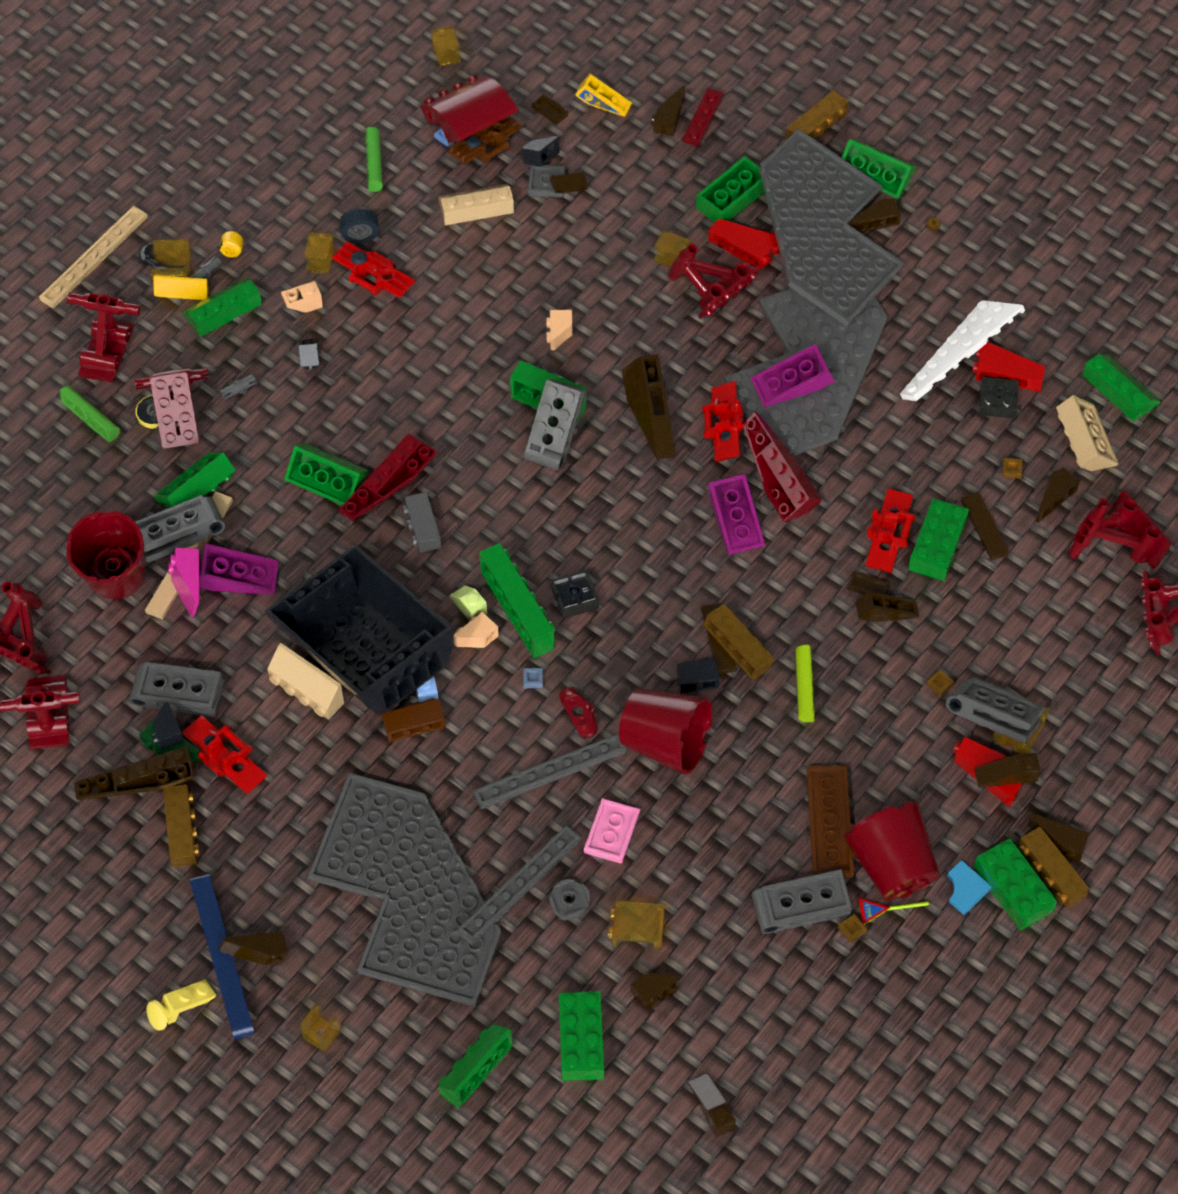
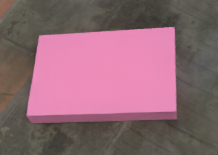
[584,798,640,864]

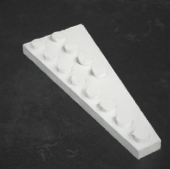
[900,300,1025,401]

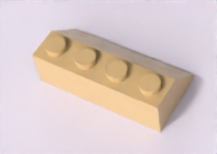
[438,184,514,225]
[1056,395,1119,471]
[268,643,344,719]

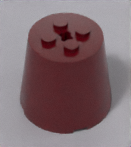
[66,511,145,600]
[619,689,713,774]
[844,802,940,901]

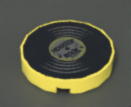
[136,395,158,429]

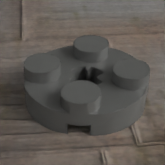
[549,879,590,920]

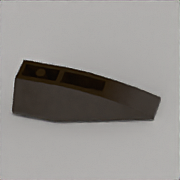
[622,354,675,459]
[74,746,197,800]

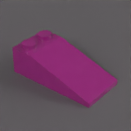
[750,344,835,407]
[706,474,765,555]
[199,544,279,595]

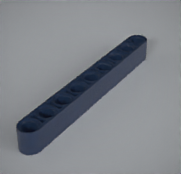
[189,872,255,1040]

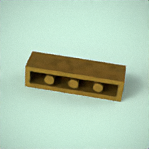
[786,90,849,140]
[703,604,775,680]
[163,784,200,868]
[1018,827,1089,909]

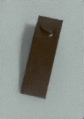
[651,86,686,136]
[848,198,901,233]
[1036,467,1080,523]
[856,591,919,622]
[975,753,1041,788]
[1028,813,1089,862]
[219,931,288,966]
[688,1074,736,1138]

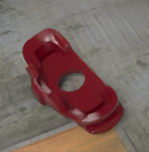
[559,687,598,739]

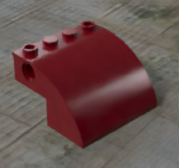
[420,74,518,142]

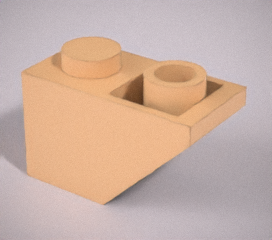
[281,281,323,313]
[547,310,572,350]
[454,612,498,648]

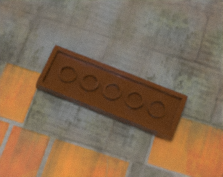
[806,765,854,877]

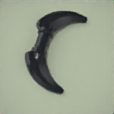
[139,243,184,273]

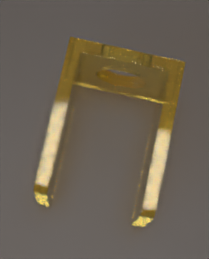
[431,26,461,67]
[654,231,692,267]
[304,232,334,273]
[300,1004,341,1052]

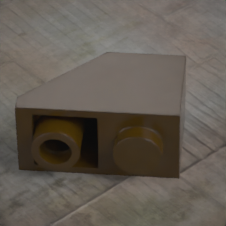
[631,973,679,1011]

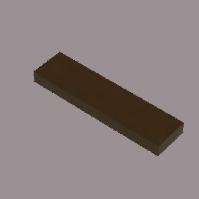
[961,492,1009,560]
[701,603,737,675]

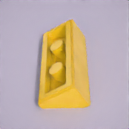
[153,275,209,300]

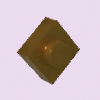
[1002,458,1022,479]
[926,669,955,697]
[838,914,867,943]

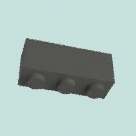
[402,492,441,553]

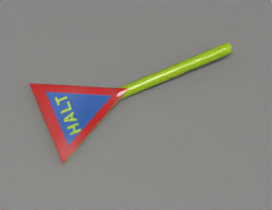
[858,898,929,925]

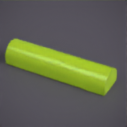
[795,645,815,722]

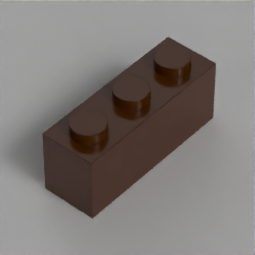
[381,698,446,742]

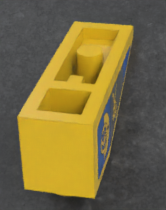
[575,74,632,117]

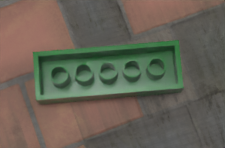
[479,543,556,659]

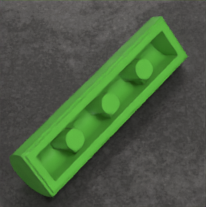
[366,127,383,192]
[60,386,120,443]

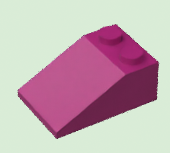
[168,548,199,617]

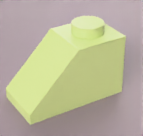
[449,586,487,621]

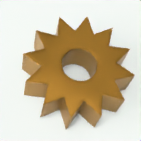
[926,218,941,231]

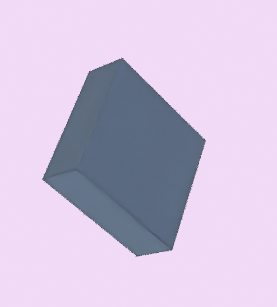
[523,668,543,688]

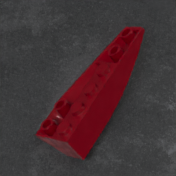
[743,412,822,522]
[338,433,438,522]

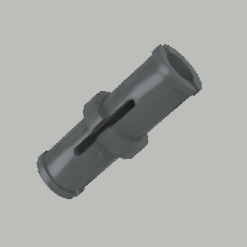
[189,256,222,279]
[219,374,257,400]

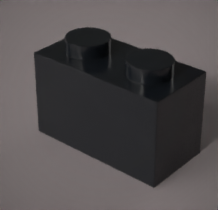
[676,658,719,694]

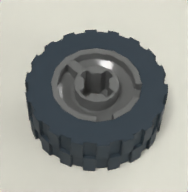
[339,209,379,243]

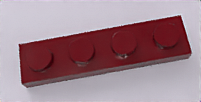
[683,88,723,147]

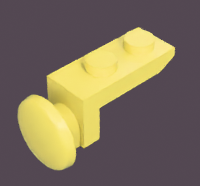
[147,979,216,1030]

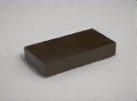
[531,94,568,125]
[550,172,589,194]
[847,571,890,595]

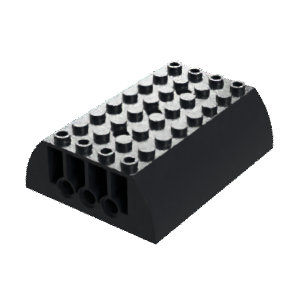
[265,545,454,714]

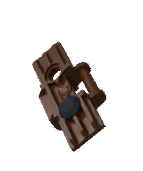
[447,116,523,164]

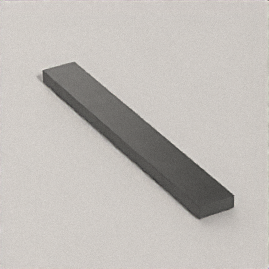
[473,734,626,810]
[457,825,581,945]

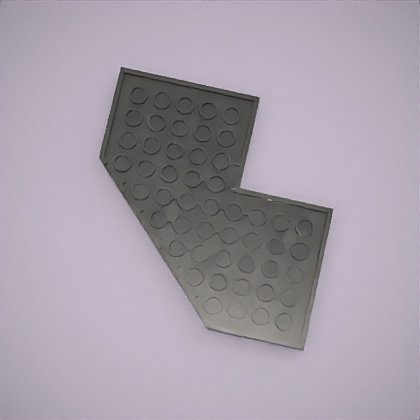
[759,129,905,326]
[724,288,888,456]
[308,773,501,1007]

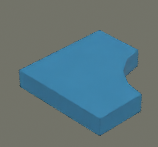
[947,860,991,915]

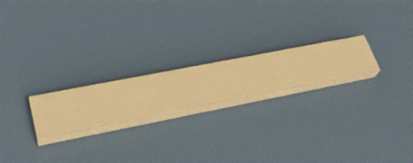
[39,206,148,309]
[145,492,233,620]

